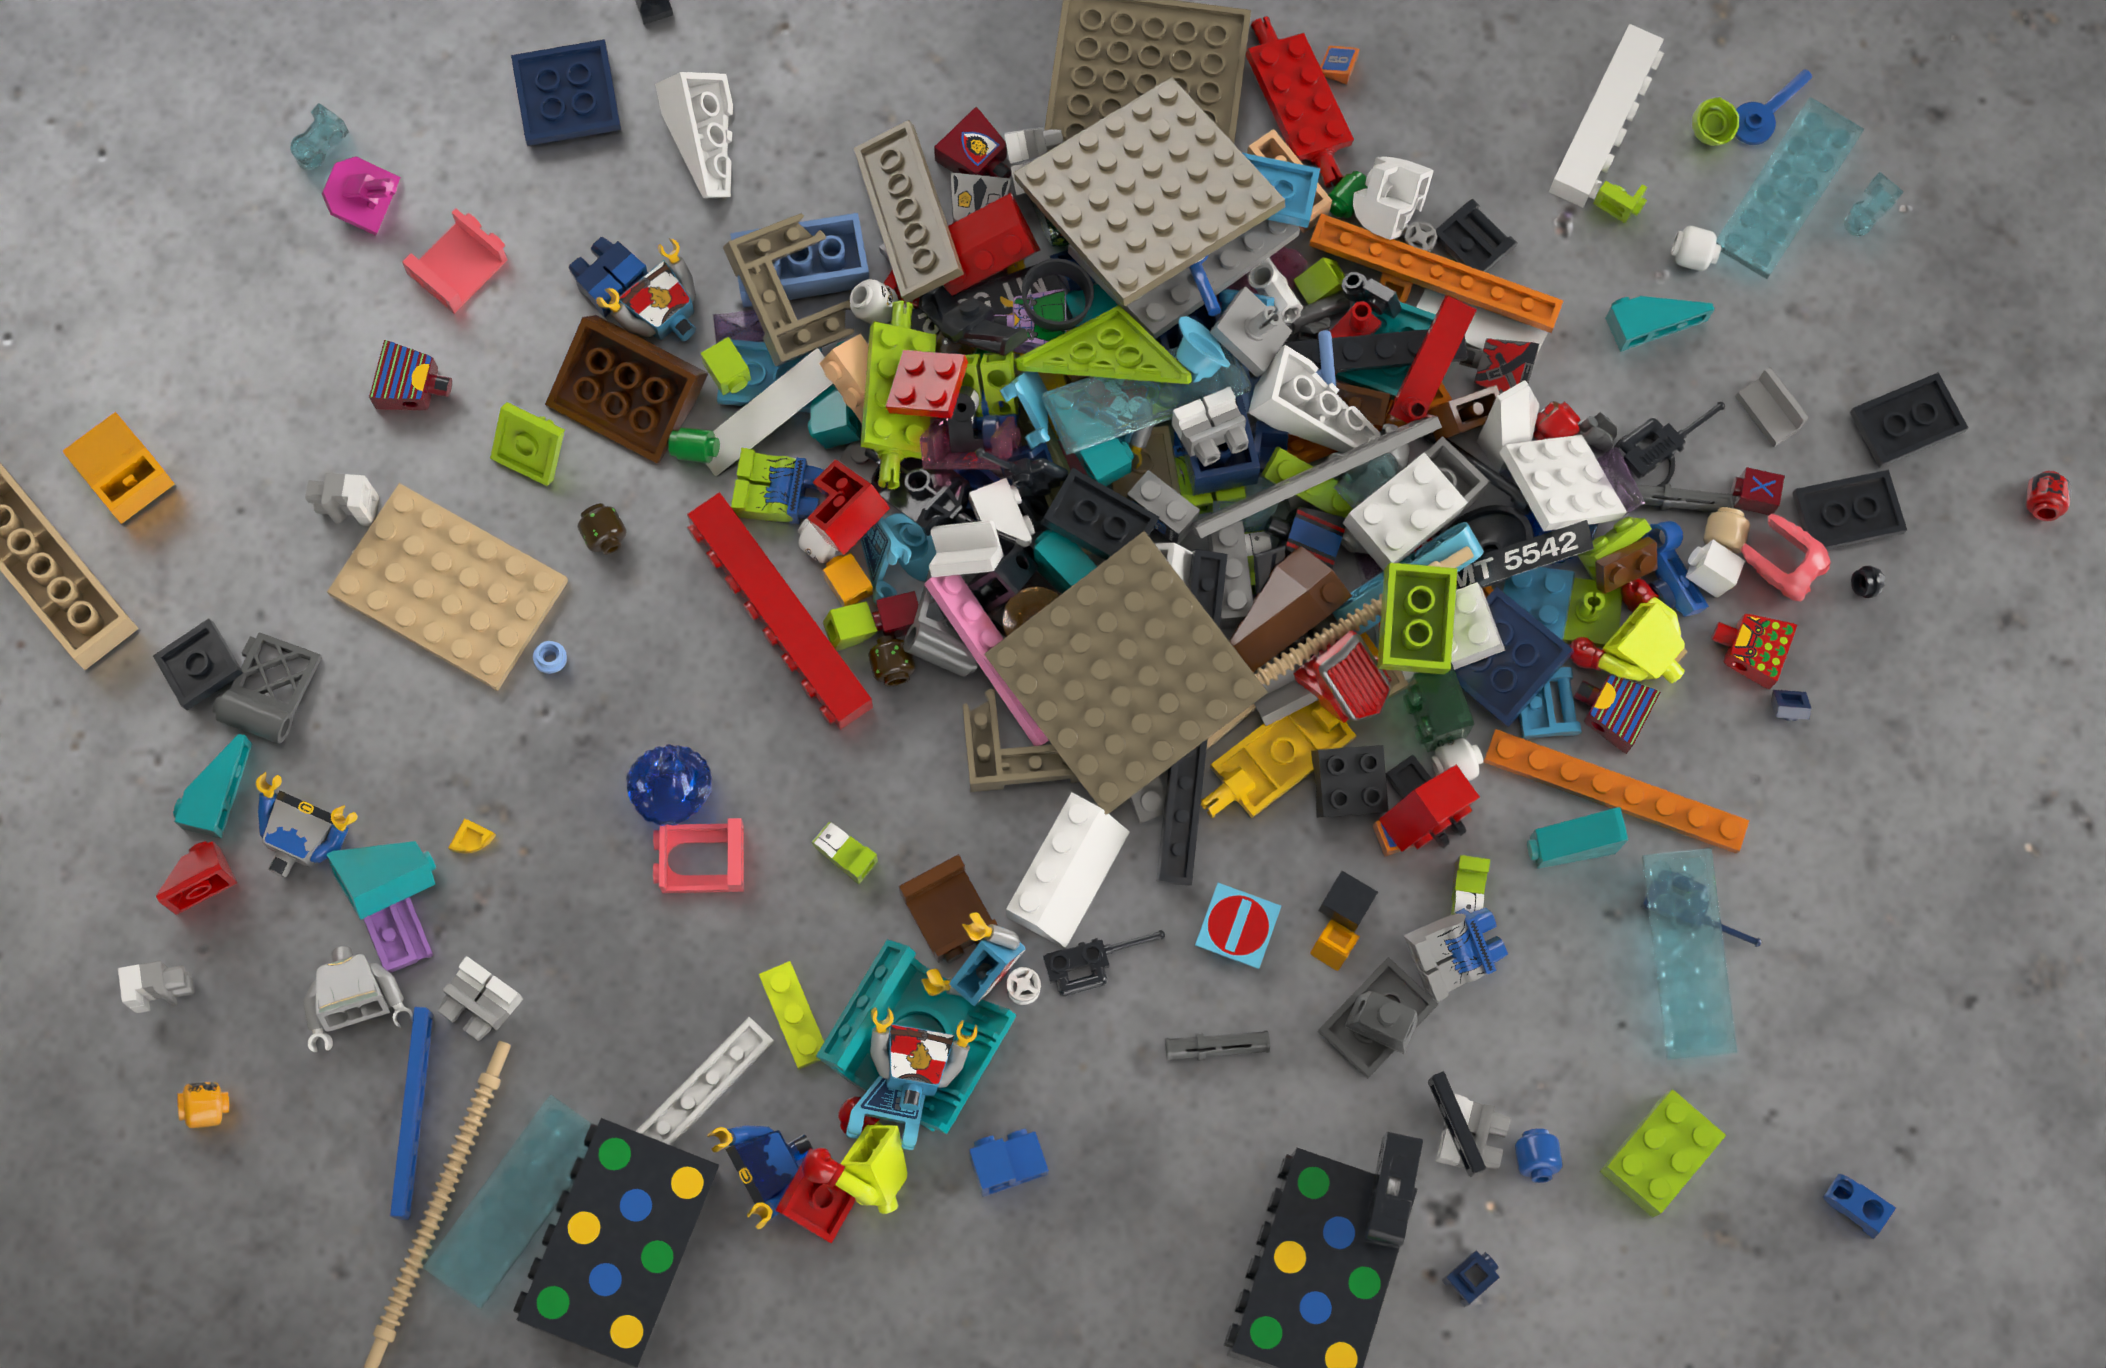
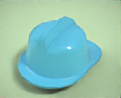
[1176,316,1230,383]
[885,513,936,581]

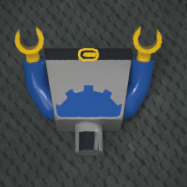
[256,772,358,878]

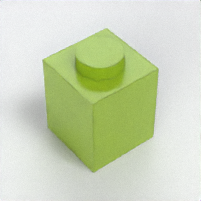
[701,337,751,396]

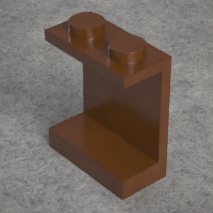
[899,854,998,963]

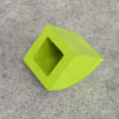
[1294,257,1345,305]
[823,601,877,651]

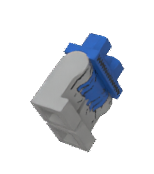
[1404,908,1508,1002]

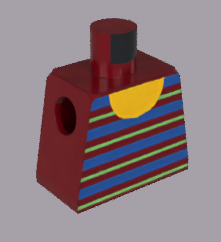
[369,340,452,410]
[1574,675,1661,754]

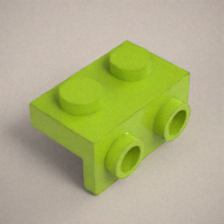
[1578,516,1652,580]

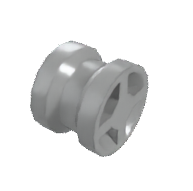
[1403,221,1437,253]

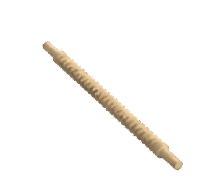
[1255,546,1474,686]
[363,1041,511,1368]

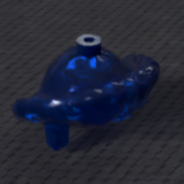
[626,744,712,826]

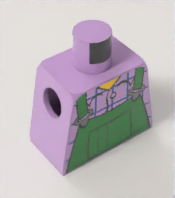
[994,289,1066,354]

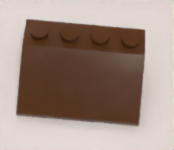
[545,315,708,464]

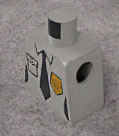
[951,172,1012,223]

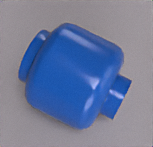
[1515,1129,1563,1183]

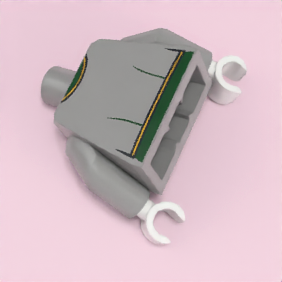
[303,946,414,1052]

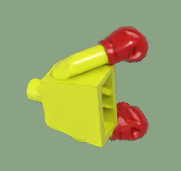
[1570,578,1685,684]
[802,1096,908,1214]

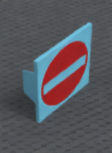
[1195,883,1281,969]

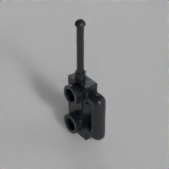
[1619,402,1725,479]
[975,448,1069,496]
[1043,930,1165,996]

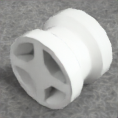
[1007,967,1041,1005]

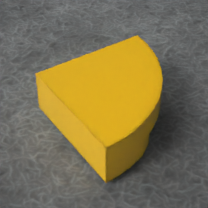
[448,818,496,853]

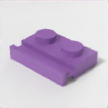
[363,897,433,973]

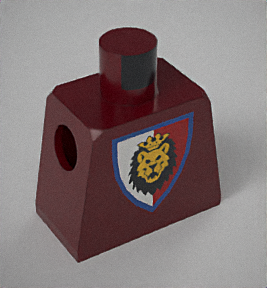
[934,107,1012,178]

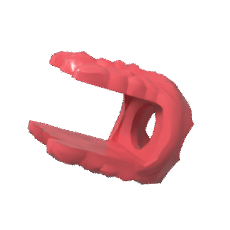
[1741,514,1831,602]

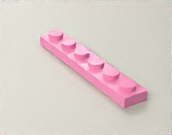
[924,575,1049,746]

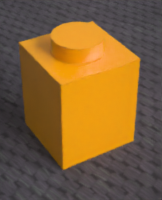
[823,553,873,607]

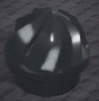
[1851,565,1886,598]

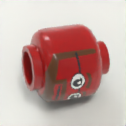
[1533,401,1581,440]

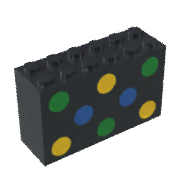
[513,1118,719,1368]
[1224,1148,1418,1368]

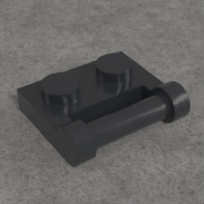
[1436,199,1518,272]

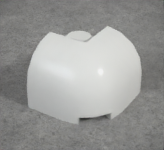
[1353,157,1434,240]

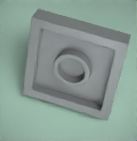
[1209,286,1292,377]

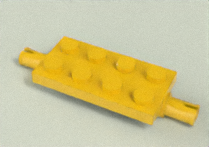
[1201,700,1357,818]

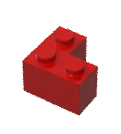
[807,459,890,555]
[1378,764,1480,852]

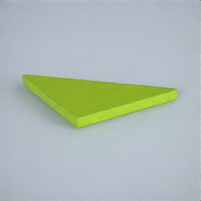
[1014,305,1192,384]

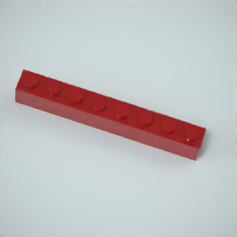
[687,492,873,730]

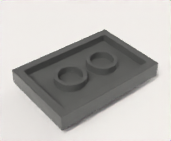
[1318,957,1438,1079]

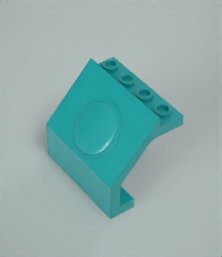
[816,939,1017,1134]

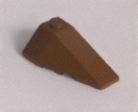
[1229,546,1352,672]

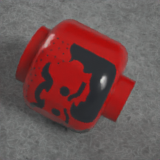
[2025,471,2072,521]

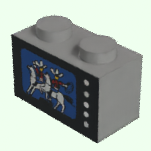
[1127,470,1200,545]

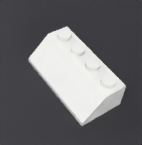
[1006,792,1130,949]

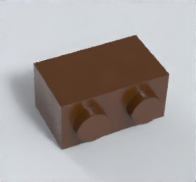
[1427,385,1500,442]

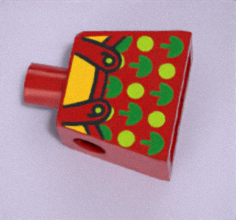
[1711,614,1798,690]

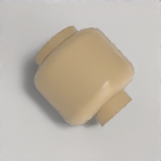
[1703,507,1750,554]

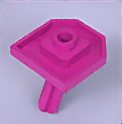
[322,156,401,236]

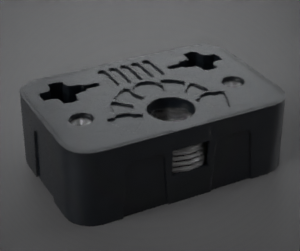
[1363,1131,1423,1249]

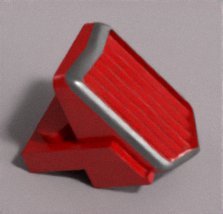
[1293,630,1392,723]

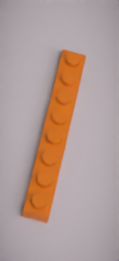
[1309,213,1564,333]
[1483,729,1750,854]

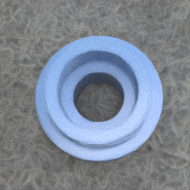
[533,641,567,674]

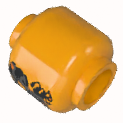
[177,1081,229,1128]

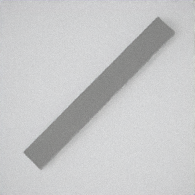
[1191,414,1442,538]

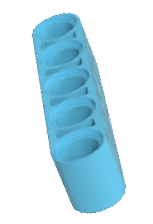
[1332,522,1484,635]

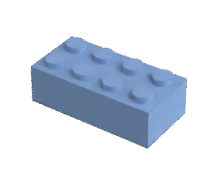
[730,213,869,308]

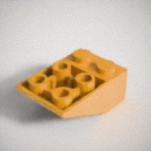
[62,411,175,524]

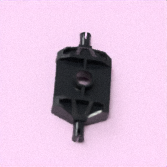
[865,448,978,536]

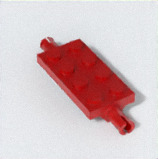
[1245,16,1354,188]

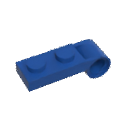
[1641,521,1709,617]

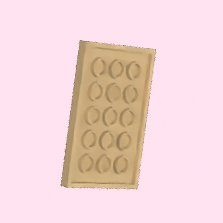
[327,483,568,691]

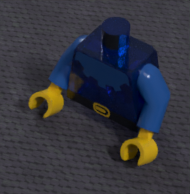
[707,1125,814,1229]

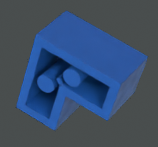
[969,1129,1049,1197]

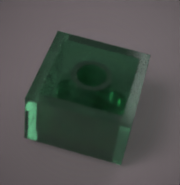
[1403,662,1475,753]

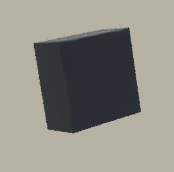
[1318,871,1378,933]

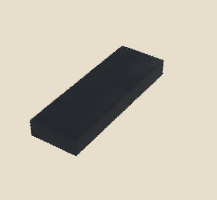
[1428,1071,1487,1177]

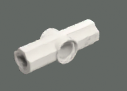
[1246,258,1303,323]

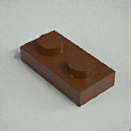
[1336,382,1392,426]
[1595,537,1658,594]

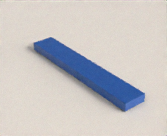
[390,1007,434,1220]

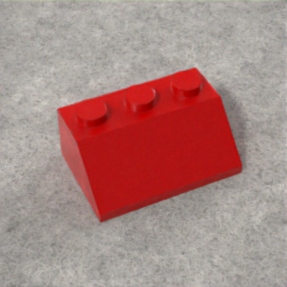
[943,193,1041,296]

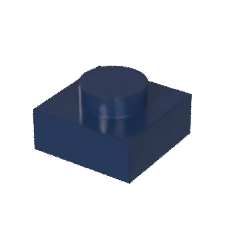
[1771,690,1812,721]

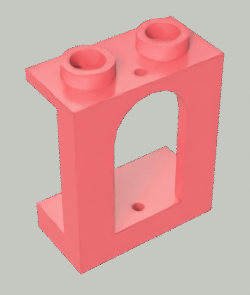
[653,818,744,893]

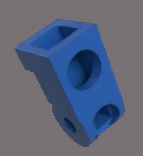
[1823,1174,1896,1239]

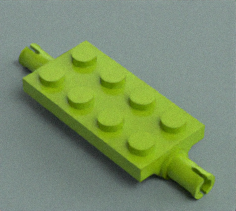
[860,301,936,489]

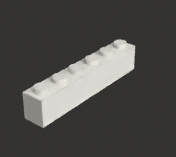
[1549,24,1664,208]

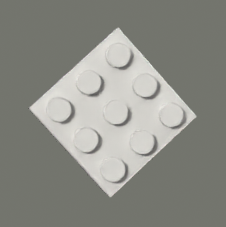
[1499,435,1627,531]

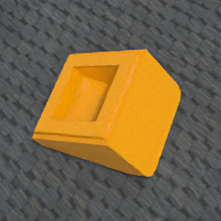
[1310,919,1360,971]

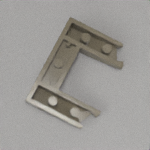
[723,213,854,367]
[963,689,1080,792]

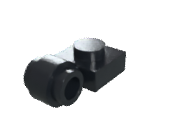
[1342,272,1402,319]

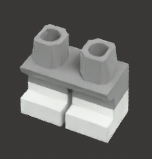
[1004,127,1064,195]
[1172,387,1248,466]
[305,473,379,527]
[437,956,523,1041]
[118,961,194,1013]
[1435,1094,1511,1169]

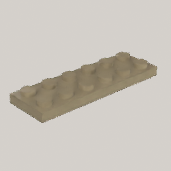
[853,120,964,302]

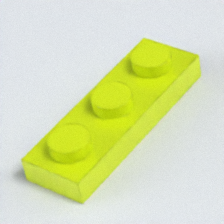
[759,961,824,1070]

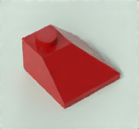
[156,841,238,915]

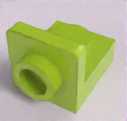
[1593,181,1648,223]

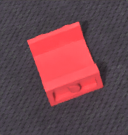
[402,208,507,314]

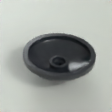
[1446,505,1534,588]

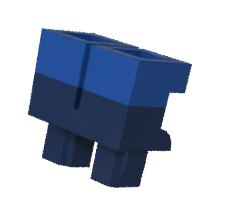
[568,237,648,318]

